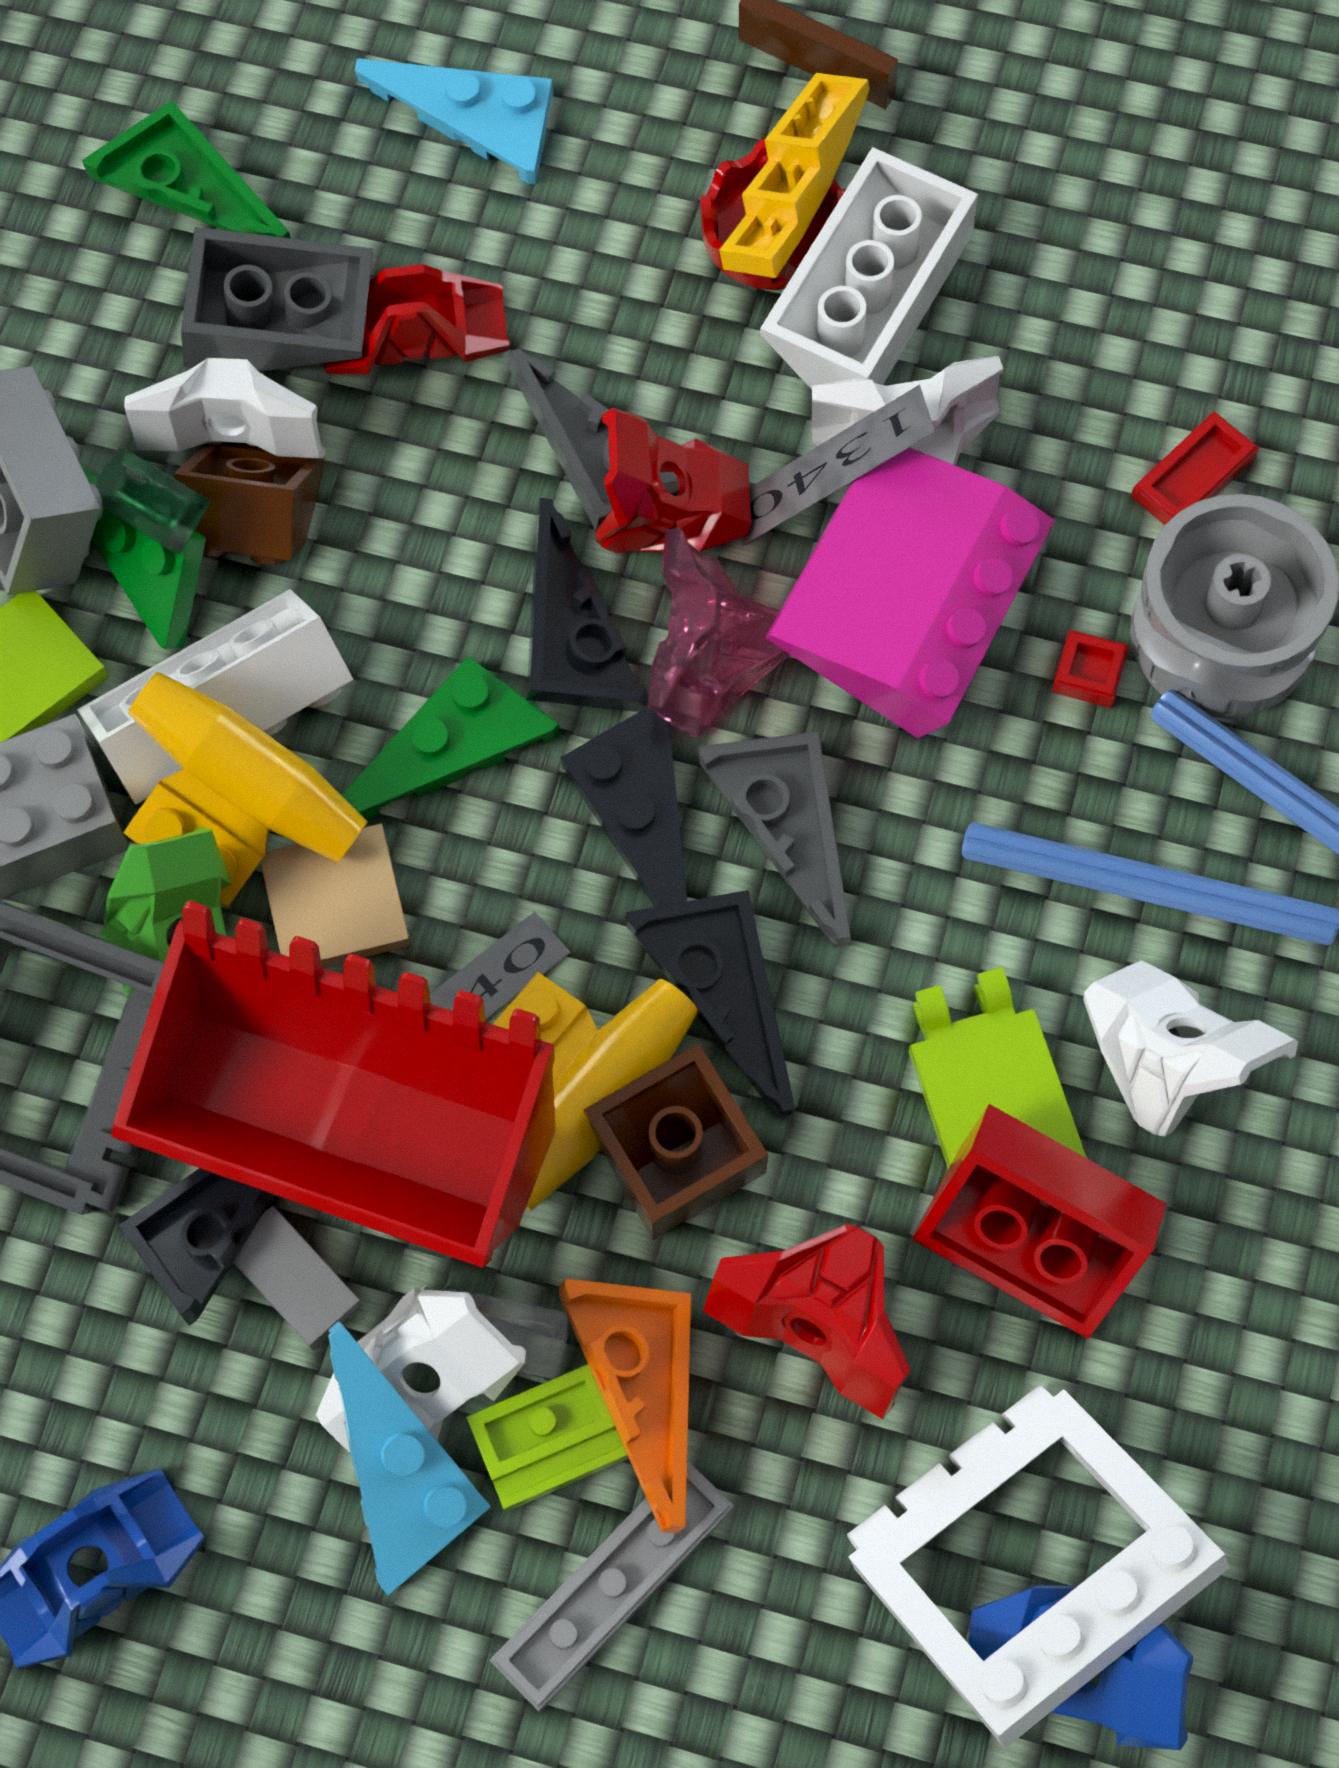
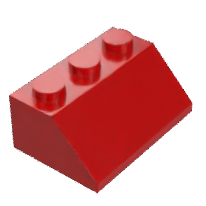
[912,1104,1166,1339]

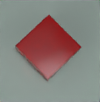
[1052,629,1129,708]

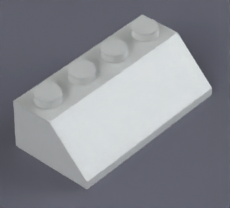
[760,147,978,389]
[77,589,354,805]

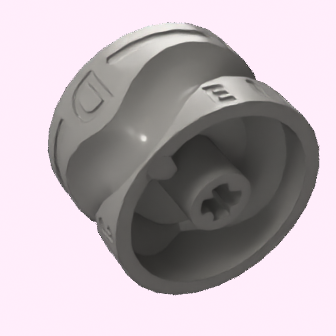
[1130,494,1339,719]

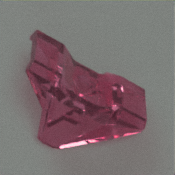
[647,527,790,736]

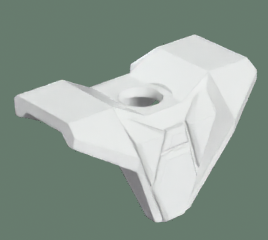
[812,356,1003,465]
[124,358,326,458]
[1083,960,1298,1136]
[316,1285,526,1453]

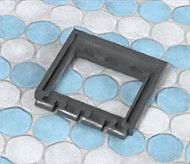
[0,901,165,1215]

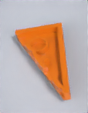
[559,1278,691,1534]

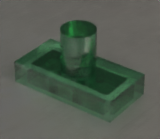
[96,446,211,555]

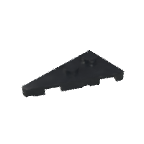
[526,498,648,712]
[560,698,687,907]
[625,890,795,1116]
[119,1168,274,1326]

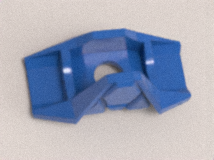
[0,1468,205,1668]
[969,1585,1193,1750]

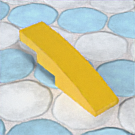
[719,73,870,278]

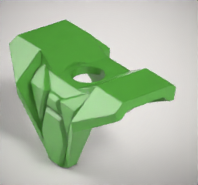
[101,827,231,998]

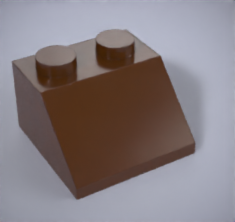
[173,443,325,565]
[584,1043,768,1240]

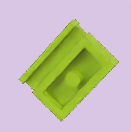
[466,1364,629,1512]

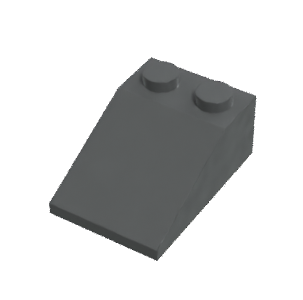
[181,227,373,372]

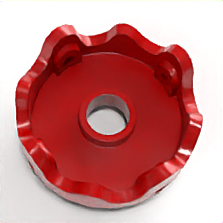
[700,138,846,290]

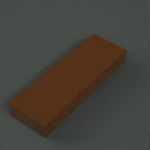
[738,0,898,110]

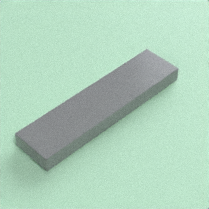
[489,1460,734,1712]

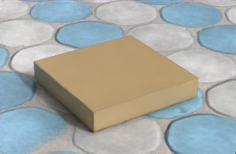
[261,823,411,968]

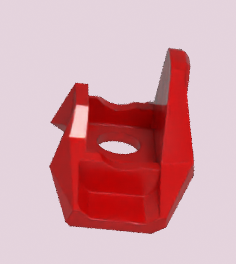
[324,264,510,375]
[596,408,751,554]
[703,1224,911,1419]

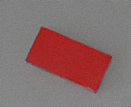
[1131,411,1259,525]

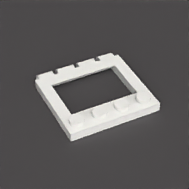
[846,1385,1230,1749]

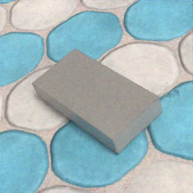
[233,1206,363,1350]

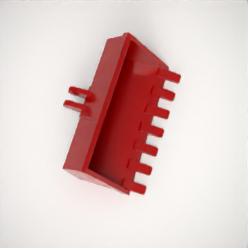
[111,901,556,1268]

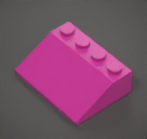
[765,447,1055,739]

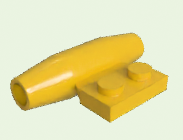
[123,672,368,907]
[493,972,698,1212]

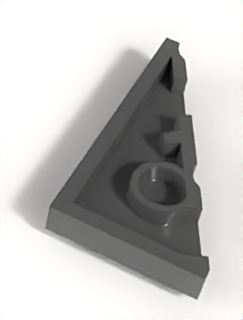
[508,348,679,530]
[699,731,851,947]

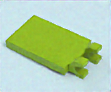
[0,591,109,742]
[908,966,1087,1169]

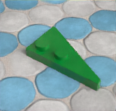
[82,100,291,238]
[82,468,206,649]
[342,656,560,820]

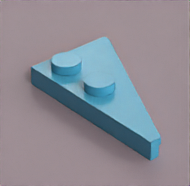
[355,58,554,184]
[328,1321,491,1596]

